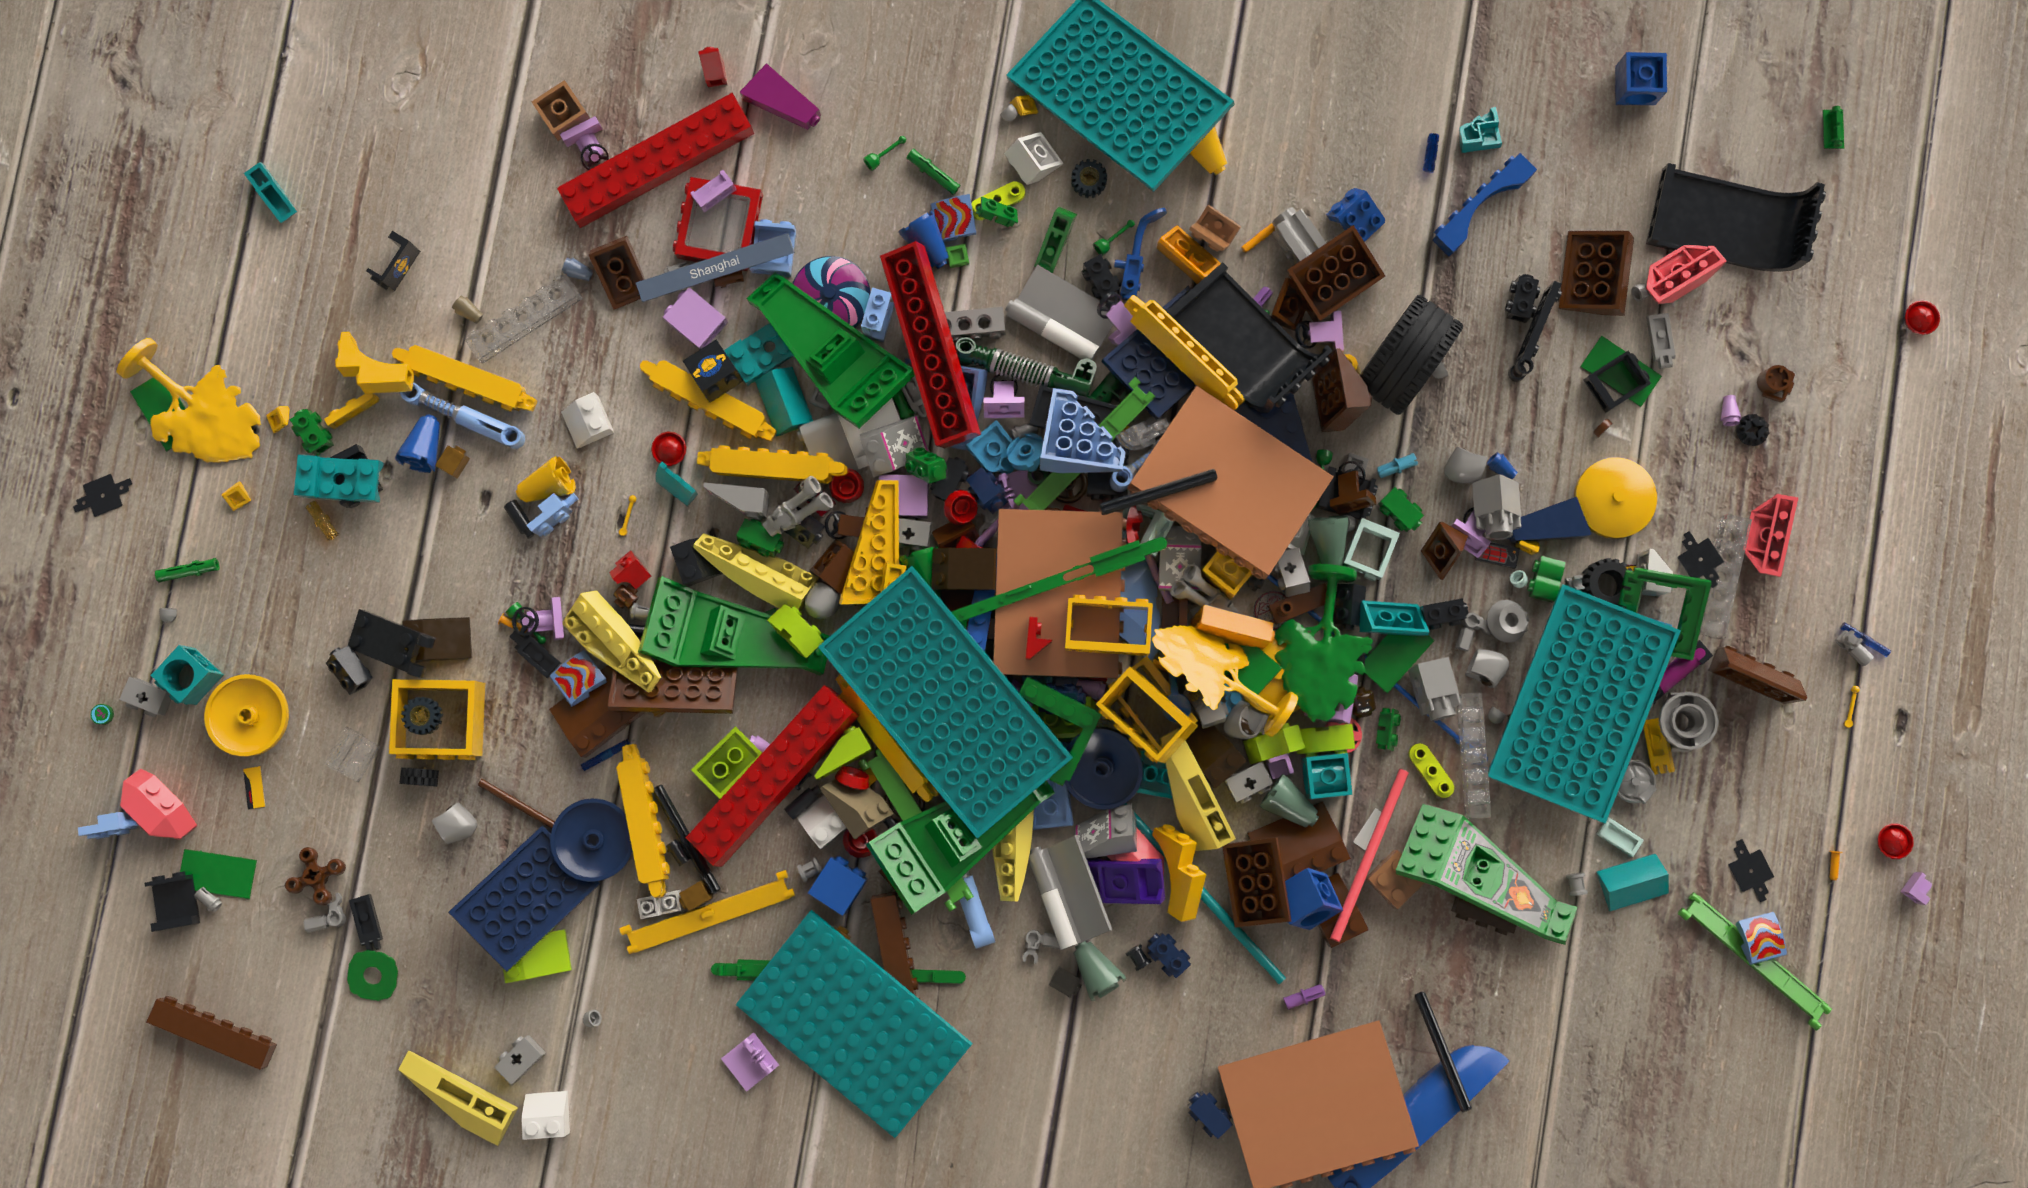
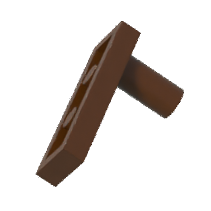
[1268,583,1327,625]

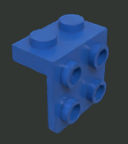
[1326,188,1385,242]

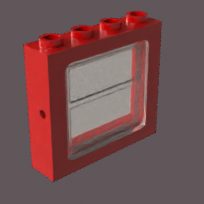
[673,177,763,271]

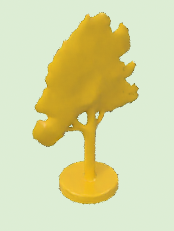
[116,338,261,463]
[1152,625,1298,737]

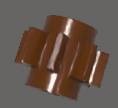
[613,584,639,609]

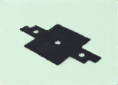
[73,474,132,517]
[1678,531,1724,588]
[1728,839,1774,902]

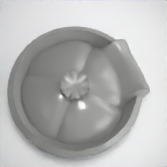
[1487,600,1529,642]
[1617,760,1657,804]

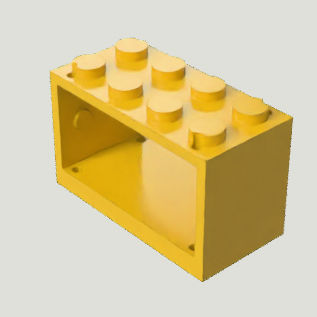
[1065,595,1153,656]
[1107,656,1198,752]
[1096,666,1198,763]

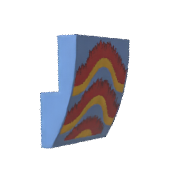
[931,194,976,242]
[550,650,606,707]
[1735,912,1787,965]

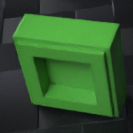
[946,244,970,268]

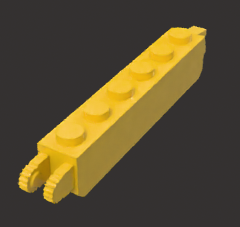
[1124,295,1244,410]
[391,345,537,412]
[639,360,777,442]
[697,445,848,484]
[835,674,940,802]
[616,744,670,898]

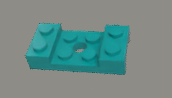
[724,323,793,386]
[294,455,384,503]

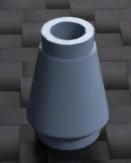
[562,257,593,281]

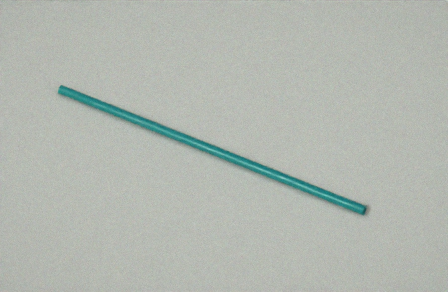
[1061,742,1286,984]

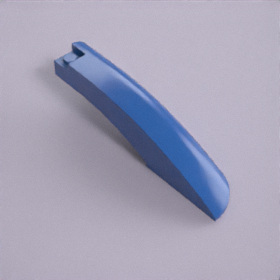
[1327,1045,1509,1188]

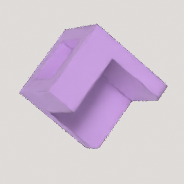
[1266,753,1294,779]
[1900,872,1932,905]

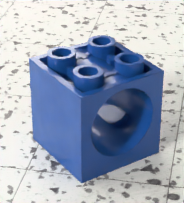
[1615,52,1667,105]
[808,856,868,916]
[1285,868,1343,930]

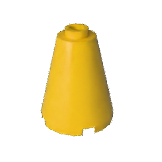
[1190,126,1227,175]
[516,456,576,503]

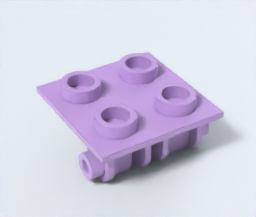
[995,470,1037,510]
[721,1032,779,1092]

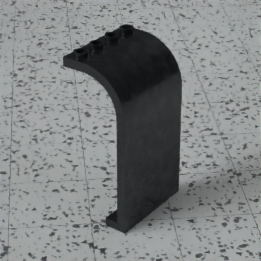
[1646,163,1826,272]
[1167,262,1333,413]

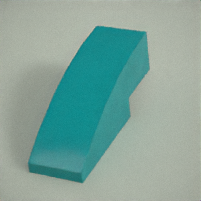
[243,162,297,223]

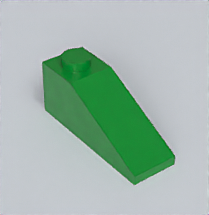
[1034,207,1077,273]

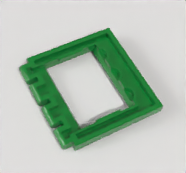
[1618,567,1711,660]
[1019,677,1102,787]

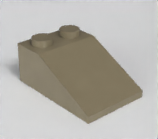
[820,779,893,839]

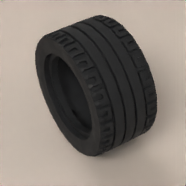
[1360,295,1463,415]

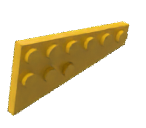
[839,480,899,604]

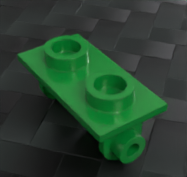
[1822,106,1845,149]
[976,196,1018,227]
[1376,708,1401,751]

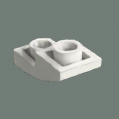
[637,890,684,919]

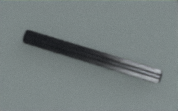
[1099,469,1218,515]
[654,785,721,895]
[1415,992,1472,1112]

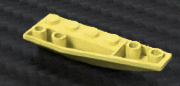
[693,533,819,611]
[563,591,661,692]
[1160,728,1236,851]
[992,810,1034,902]
[398,1051,518,1146]

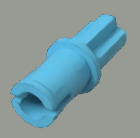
[1377,453,1418,478]

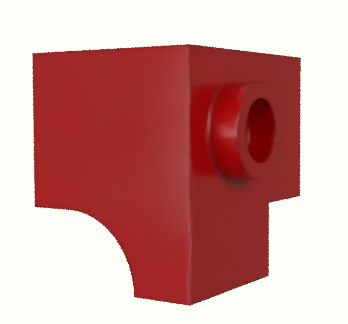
[609,550,652,589]

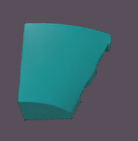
[1459,107,1502,153]
[655,462,698,507]

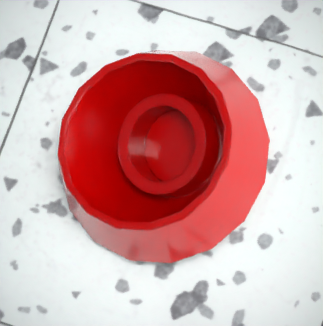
[1904,300,1940,335]
[651,431,687,466]
[829,468,864,503]
[944,490,978,525]
[835,766,869,790]
[1877,823,1914,859]
[843,829,878,858]

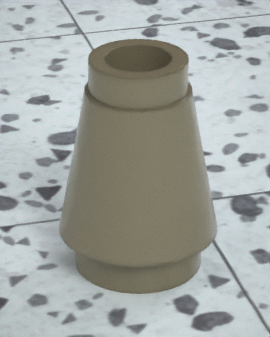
[452,295,483,324]

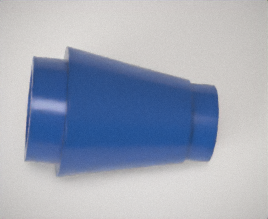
[1487,452,1518,479]

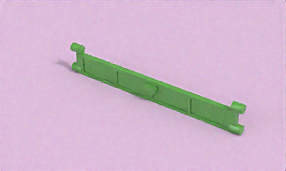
[1013,377,1155,510]
[858,749,974,912]
[1678,892,1832,1031]

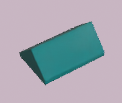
[755,367,813,437]
[1359,600,1430,636]
[1596,854,1669,911]

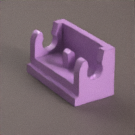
[691,170,737,213]

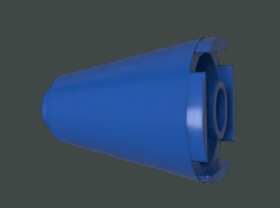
[898,211,949,269]
[395,414,440,473]

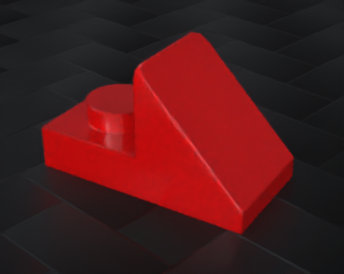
[1026,617,1053,660]

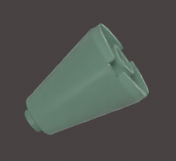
[1308,516,1349,566]
[1260,774,1319,827]
[1074,941,1127,1001]

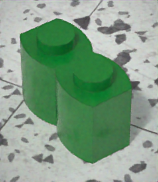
[1527,556,1565,603]

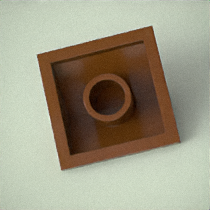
[1270,278,1306,331]
[1421,522,1468,580]

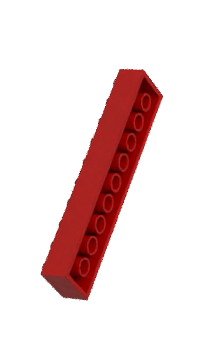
[557,92,754,228]
[880,241,981,449]
[686,685,860,867]

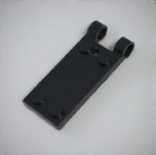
[1508,281,1562,382]
[1029,385,1134,451]
[348,609,436,678]

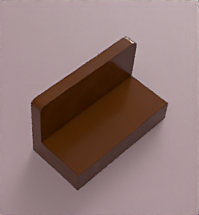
[932,521,980,548]
[1161,593,1188,629]

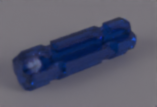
[1423,133,1440,173]

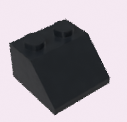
[670,535,723,587]

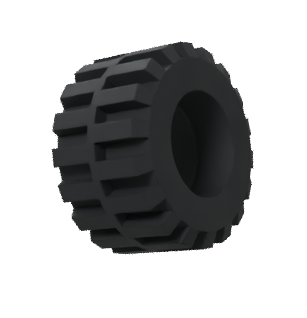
[1581,558,1632,607]

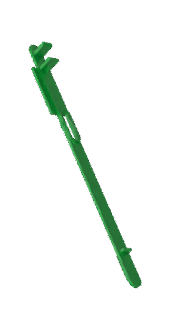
[952,537,1167,622]
[711,959,966,983]

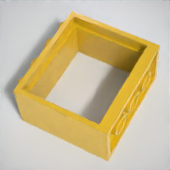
[389,679,485,760]

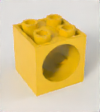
[1201,551,1252,600]

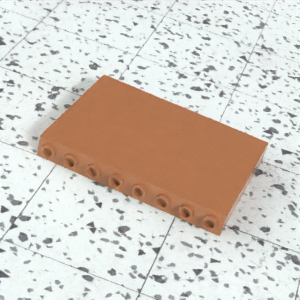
[1127,386,1334,580]
[994,509,1127,679]
[1218,1020,1419,1188]

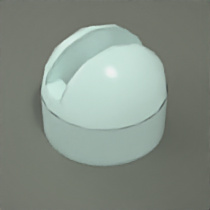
[1510,570,1528,588]

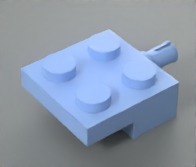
[527,493,579,537]
[78,812,139,839]

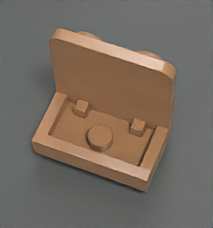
[1189,205,1241,252]

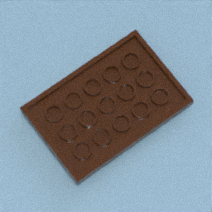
[607,638,738,714]

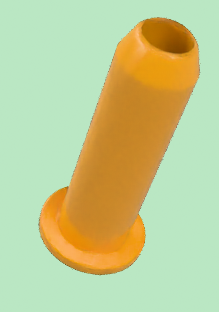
[498,613,528,633]
[1829,851,1842,881]

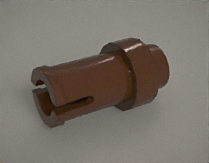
[714,270,744,288]

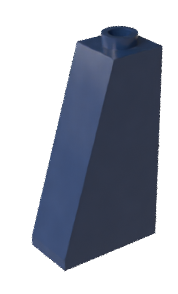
[1507,496,1591,543]

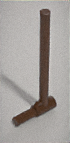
[478,779,555,829]

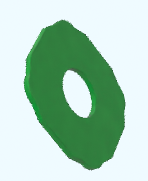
[347,950,398,1001]

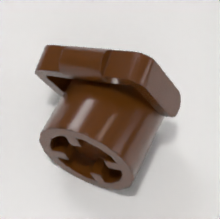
[1757,365,1795,403]

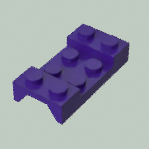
[1086,858,1166,904]

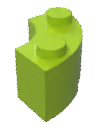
[767,604,824,658]
[1243,723,1306,764]
[1297,724,1355,757]

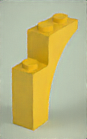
[335,332,414,394]
[1152,824,1206,922]

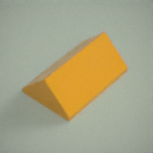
[1157,225,1221,284]

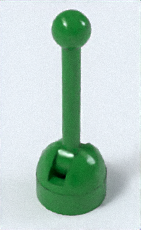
[863,136,906,171]
[1093,220,1135,256]
[1316,449,1333,470]
[505,602,546,644]

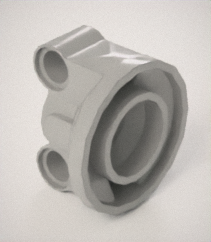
[1658,692,1719,752]

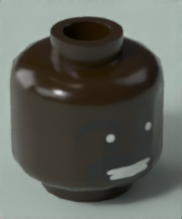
[1352,686,1376,718]

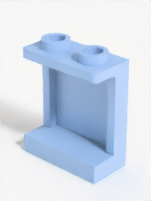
[749,219,796,277]
[861,288,894,342]

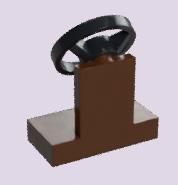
[1330,461,1376,515]
[825,507,868,540]

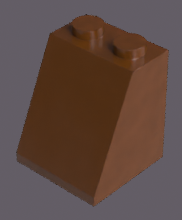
[810,539,857,606]

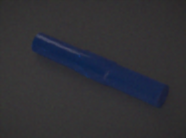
[1840,622,1891,657]
[581,738,631,771]

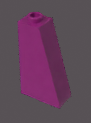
[740,63,821,130]

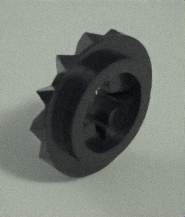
[1736,414,1770,446]

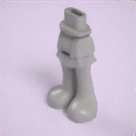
[763,476,833,537]
[1170,564,1238,613]

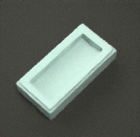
[1596,817,1644,857]

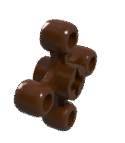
[285,847,346,906]

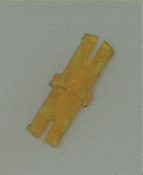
[305,501,339,541]

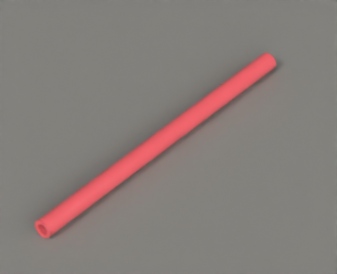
[1330,769,1409,942]

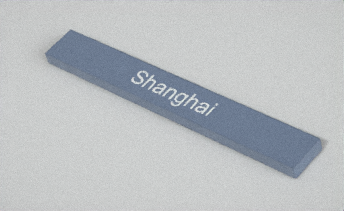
[636,233,795,302]

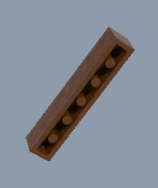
[871,891,921,1000]
[146,996,277,1070]

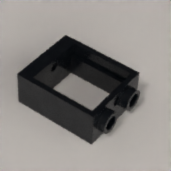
[1583,350,1651,413]

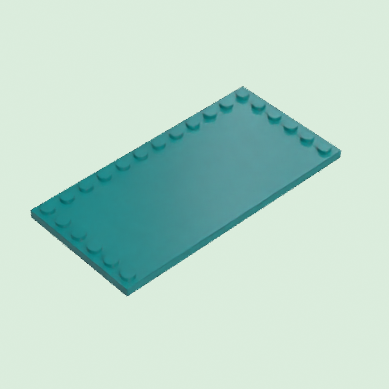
[818,566,1073,839]

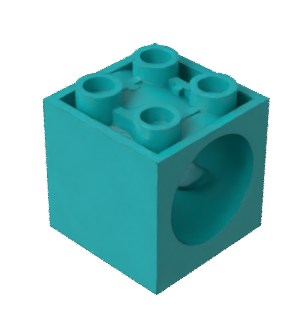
[150,645,224,705]
[1301,753,1353,799]

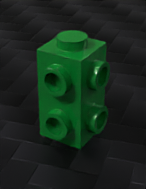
[289,409,334,456]
[905,448,947,483]
[1378,487,1424,532]
[736,518,784,558]

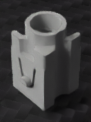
[1272,207,1326,265]
[1472,474,1521,540]
[1408,657,1461,722]

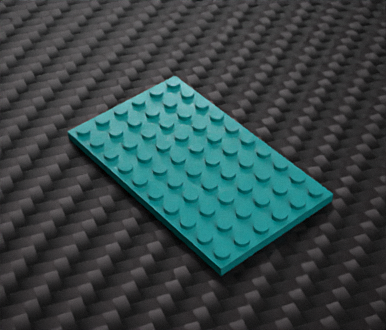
[1006,0,1235,192]
[1486,584,1681,824]
[736,910,973,1138]

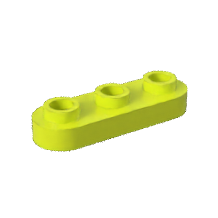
[971,181,1025,220]
[1408,743,1454,798]

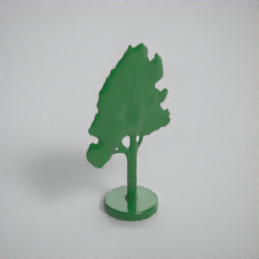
[1274,564,1373,722]

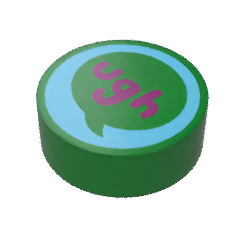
[90,704,114,725]

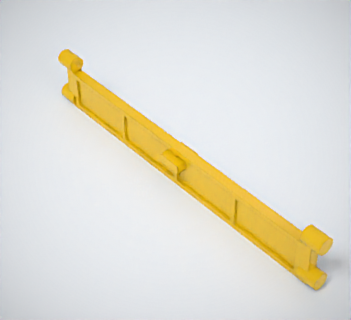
[619,870,795,954]

